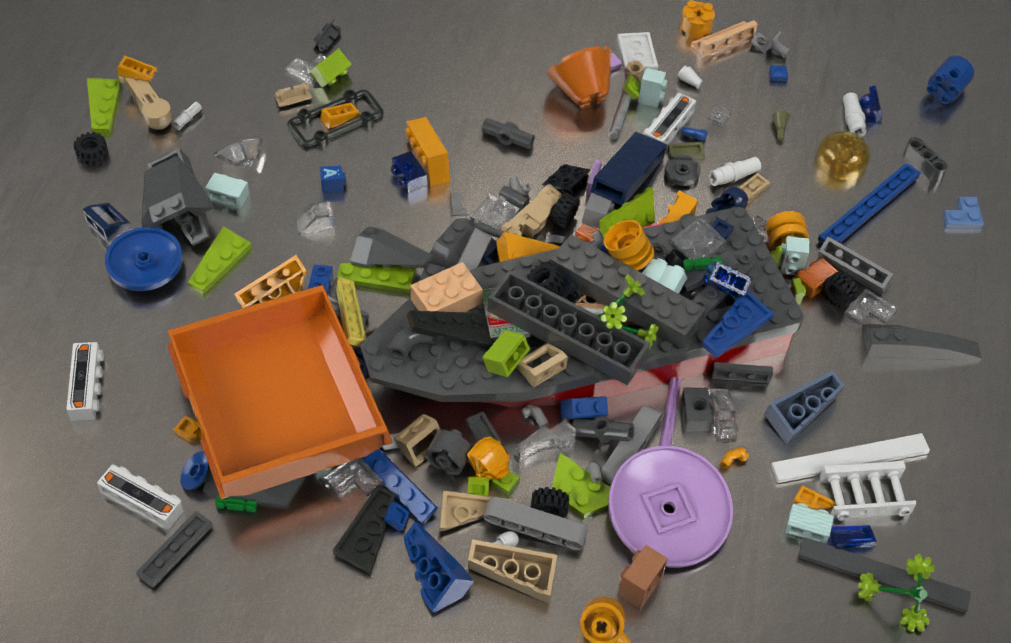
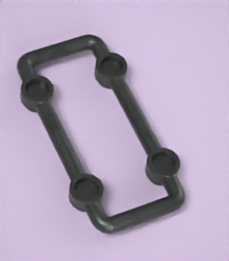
[287,90,384,147]

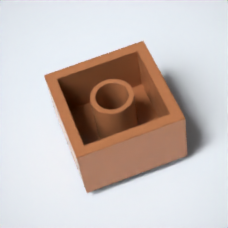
[618,544,668,610]

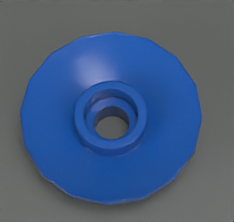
[180,451,210,490]

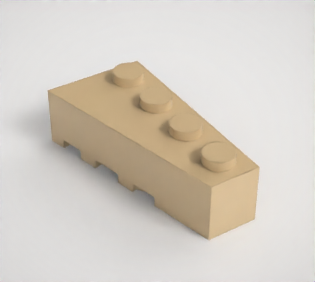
[468,539,557,604]

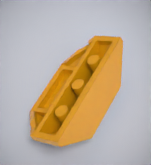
[233,255,307,308]

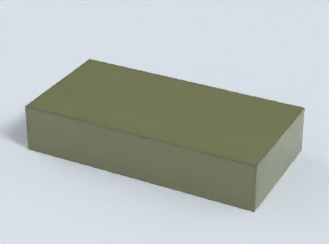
[667,142,706,160]

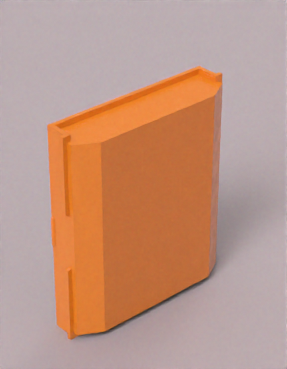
[167,285,393,500]

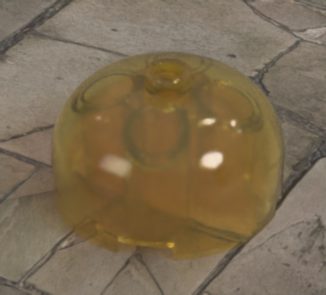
[816,131,870,181]

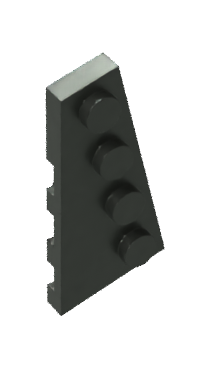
[407,310,493,350]
[333,485,396,573]

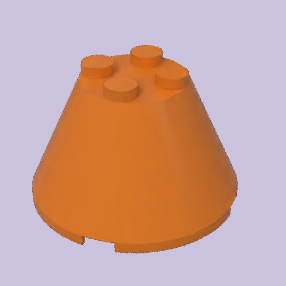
[547,46,612,109]

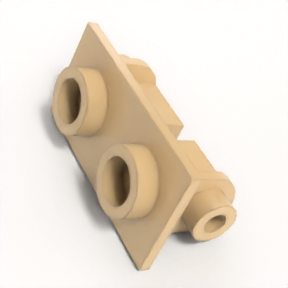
[274,83,312,107]

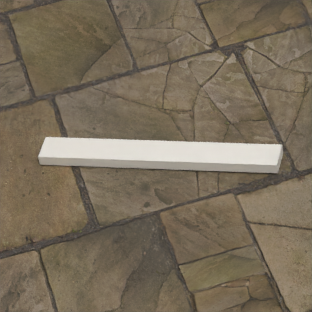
[771,433,930,484]

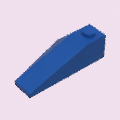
[404,522,474,612]

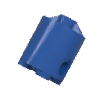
[927,56,974,104]

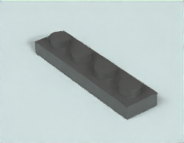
[136,511,213,588]

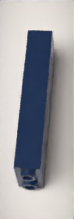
[591,132,667,205]

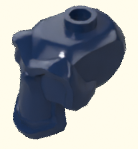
[706,186,748,214]

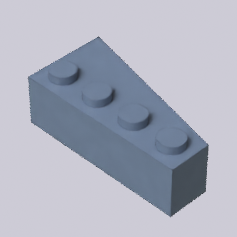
[764,370,845,445]

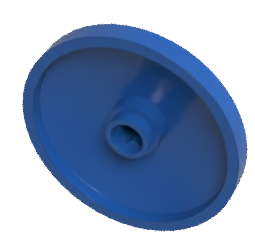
[105,227,183,291]

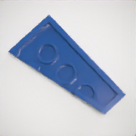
[702,289,774,358]

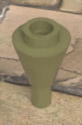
[772,110,790,141]

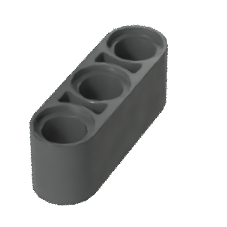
[904,137,948,182]

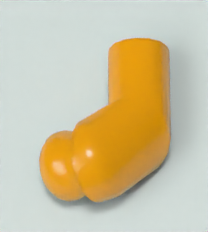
[719,447,749,469]

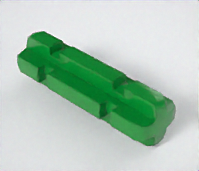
[683,256,723,271]
[215,496,257,512]

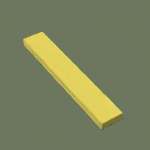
[334,276,366,347]

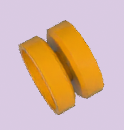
[765,211,810,251]

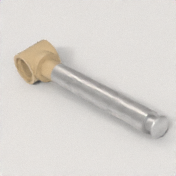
[608,61,644,139]

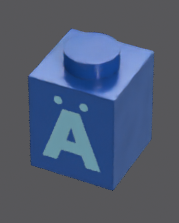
[320,165,347,192]

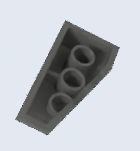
[351,227,433,268]

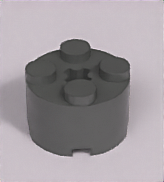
[425,429,473,475]

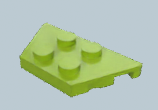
[552,453,610,518]

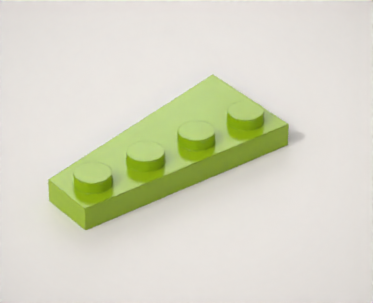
[87,78,122,134]
[599,187,655,237]
[188,226,252,295]
[336,263,417,294]

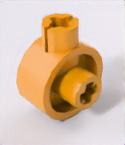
[580,596,631,643]

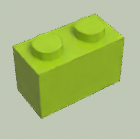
[309,48,352,88]
[482,330,530,377]

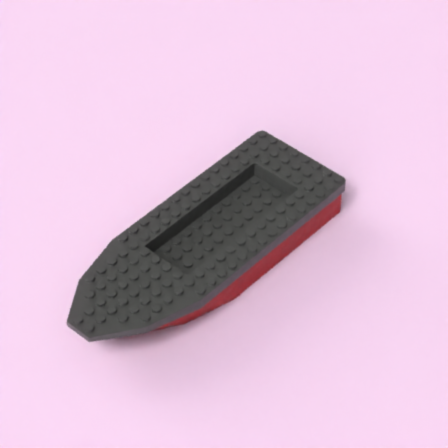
[360,207,804,407]

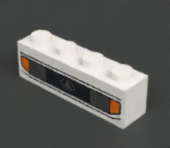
[643,92,696,145]
[66,342,104,421]
[97,464,184,531]

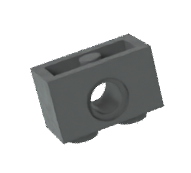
[681,387,714,432]

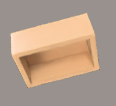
[410,262,483,313]

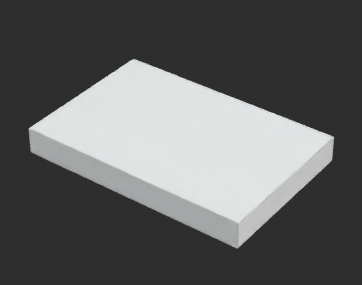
[617,32,658,73]

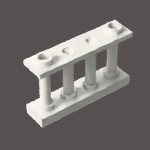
[820,461,916,521]

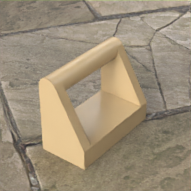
[516,343,568,388]
[394,414,440,468]

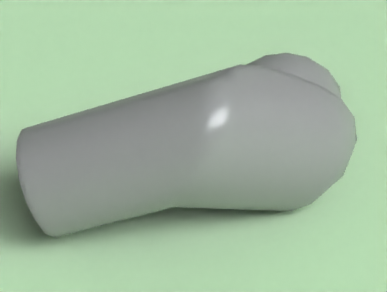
[509,176,531,196]
[591,231,604,250]
[521,404,548,427]
[587,461,602,483]

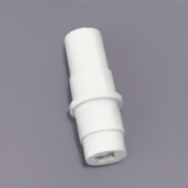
[843,93,866,138]
[709,157,761,186]

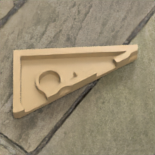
[439,491,516,531]

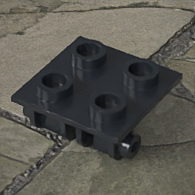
[542,164,591,195]

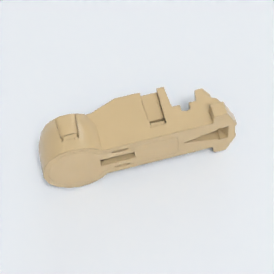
[118,69,172,130]
[498,184,562,239]

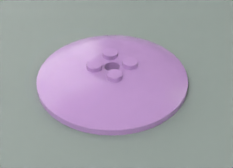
[608,446,733,568]

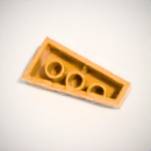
[405,117,451,187]
[496,232,560,262]

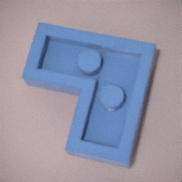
[943,197,984,229]

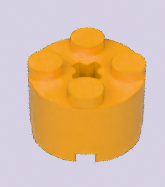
[680,0,715,39]

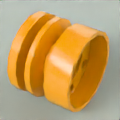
[603,220,654,271]

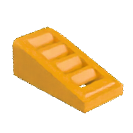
[117,55,157,82]
[320,103,360,129]

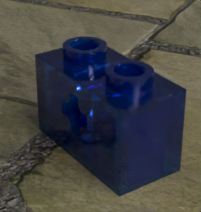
[390,151,427,193]
[701,261,752,298]

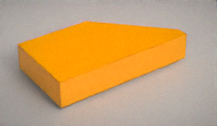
[173,415,203,443]
[792,485,836,510]

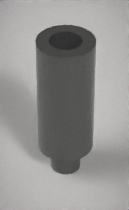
[499,186,530,210]

